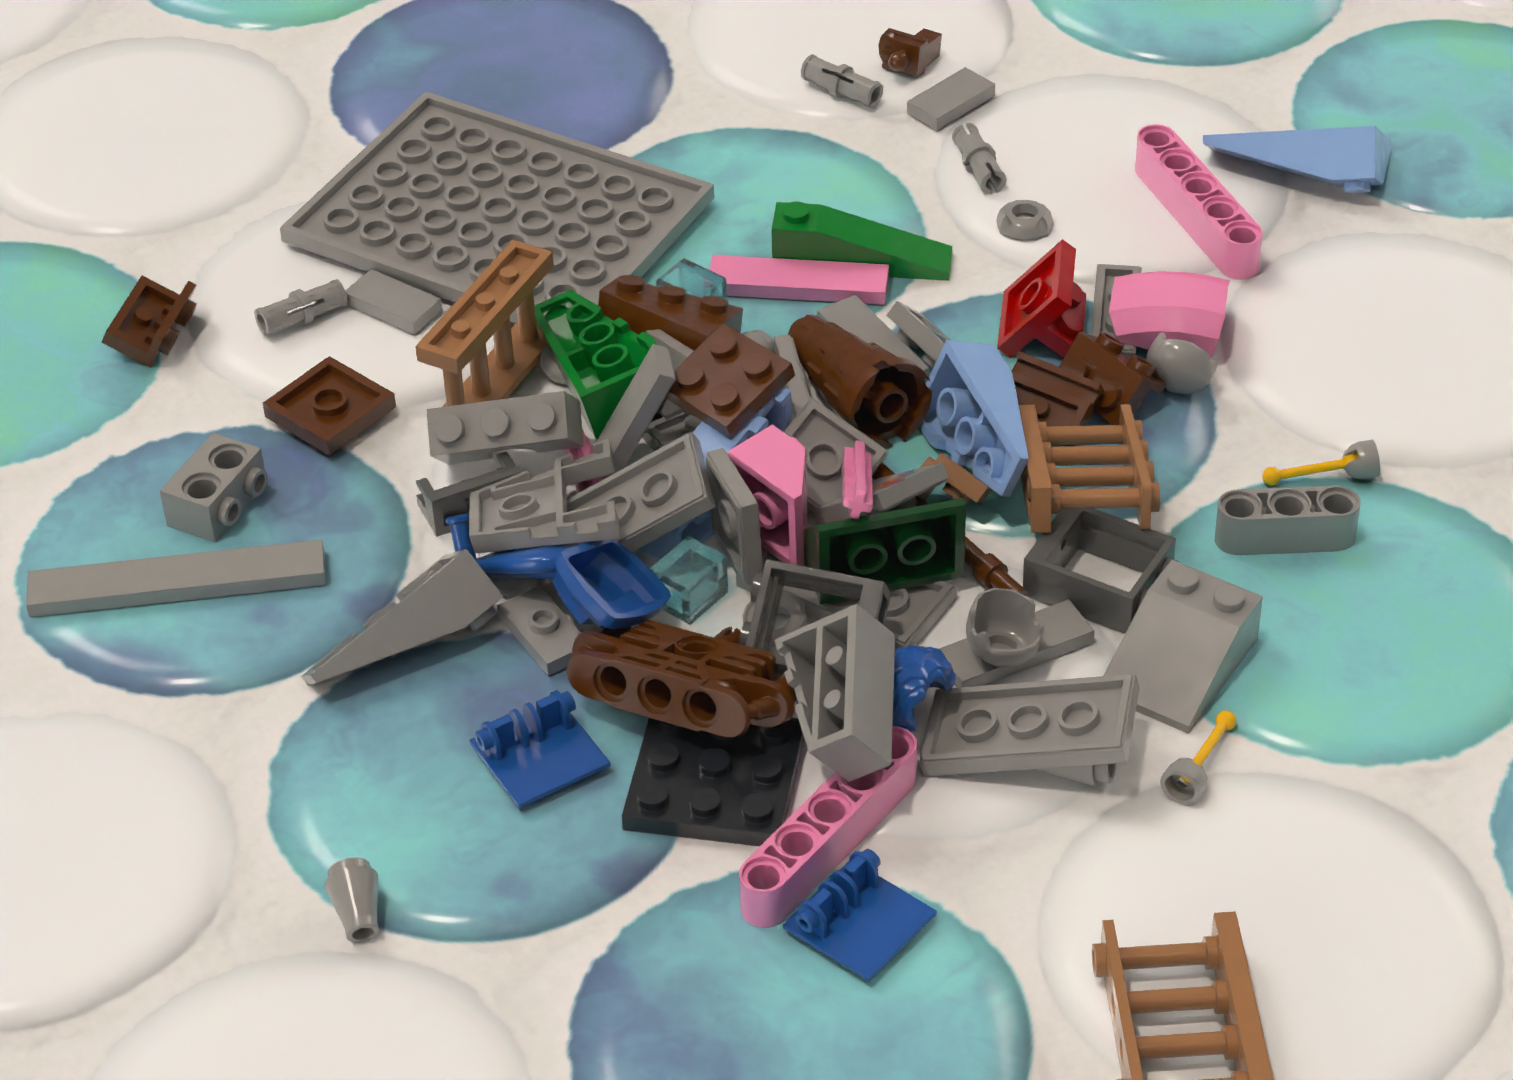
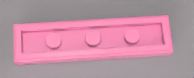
[707,255,889,305]

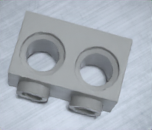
[160,433,267,542]

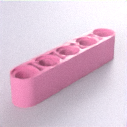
[1135,124,1263,280]
[739,726,917,928]

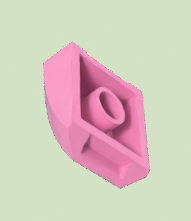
[1109,271,1230,358]

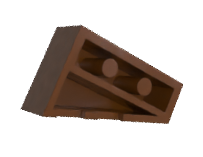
[598,275,743,351]

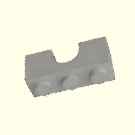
[427,391,584,464]

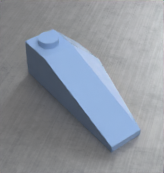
[1203,126,1391,193]
[919,340,1029,497]

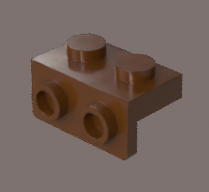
[101,275,197,368]
[1059,332,1166,425]

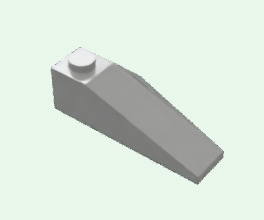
[301,549,504,684]

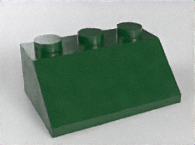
[804,498,966,604]

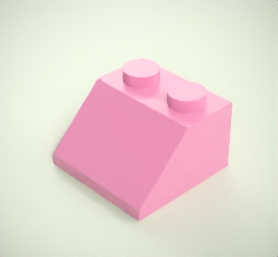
[728,425,808,566]

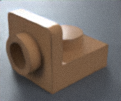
[918,453,992,505]

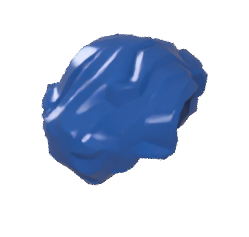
[892,645,956,732]

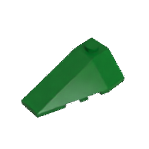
[771,201,952,281]
[535,290,658,440]

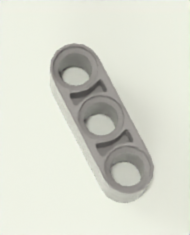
[1214,486,1361,555]

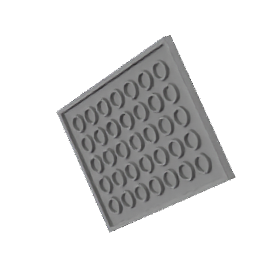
[280,91,715,323]

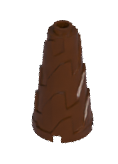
[788,314,932,448]

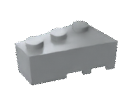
[774,604,895,782]

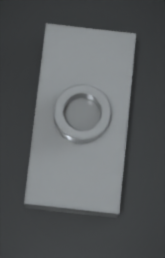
[497,586,581,676]

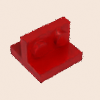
[997,239,1086,358]

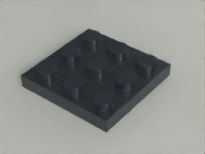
[622,717,805,847]

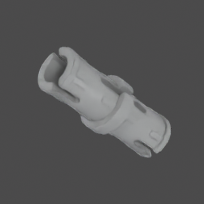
[801,54,883,108]
[952,123,1007,194]
[254,279,348,336]

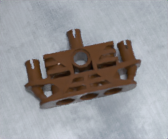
[567,619,798,737]

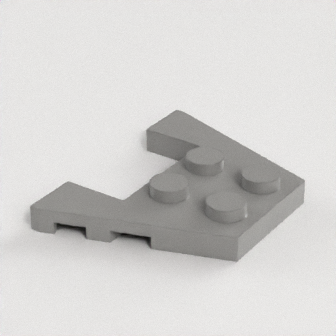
[469,438,620,553]

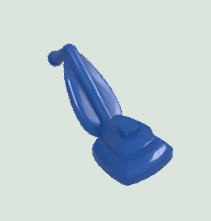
[446,514,671,629]

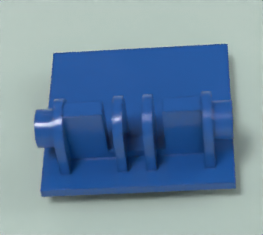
[469,690,611,808]
[783,849,937,982]

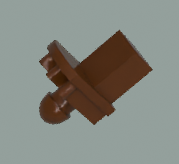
[878,28,942,77]

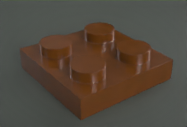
[665,323,795,439]
[262,356,396,456]

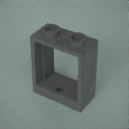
[1023,508,1179,633]
[739,559,891,674]

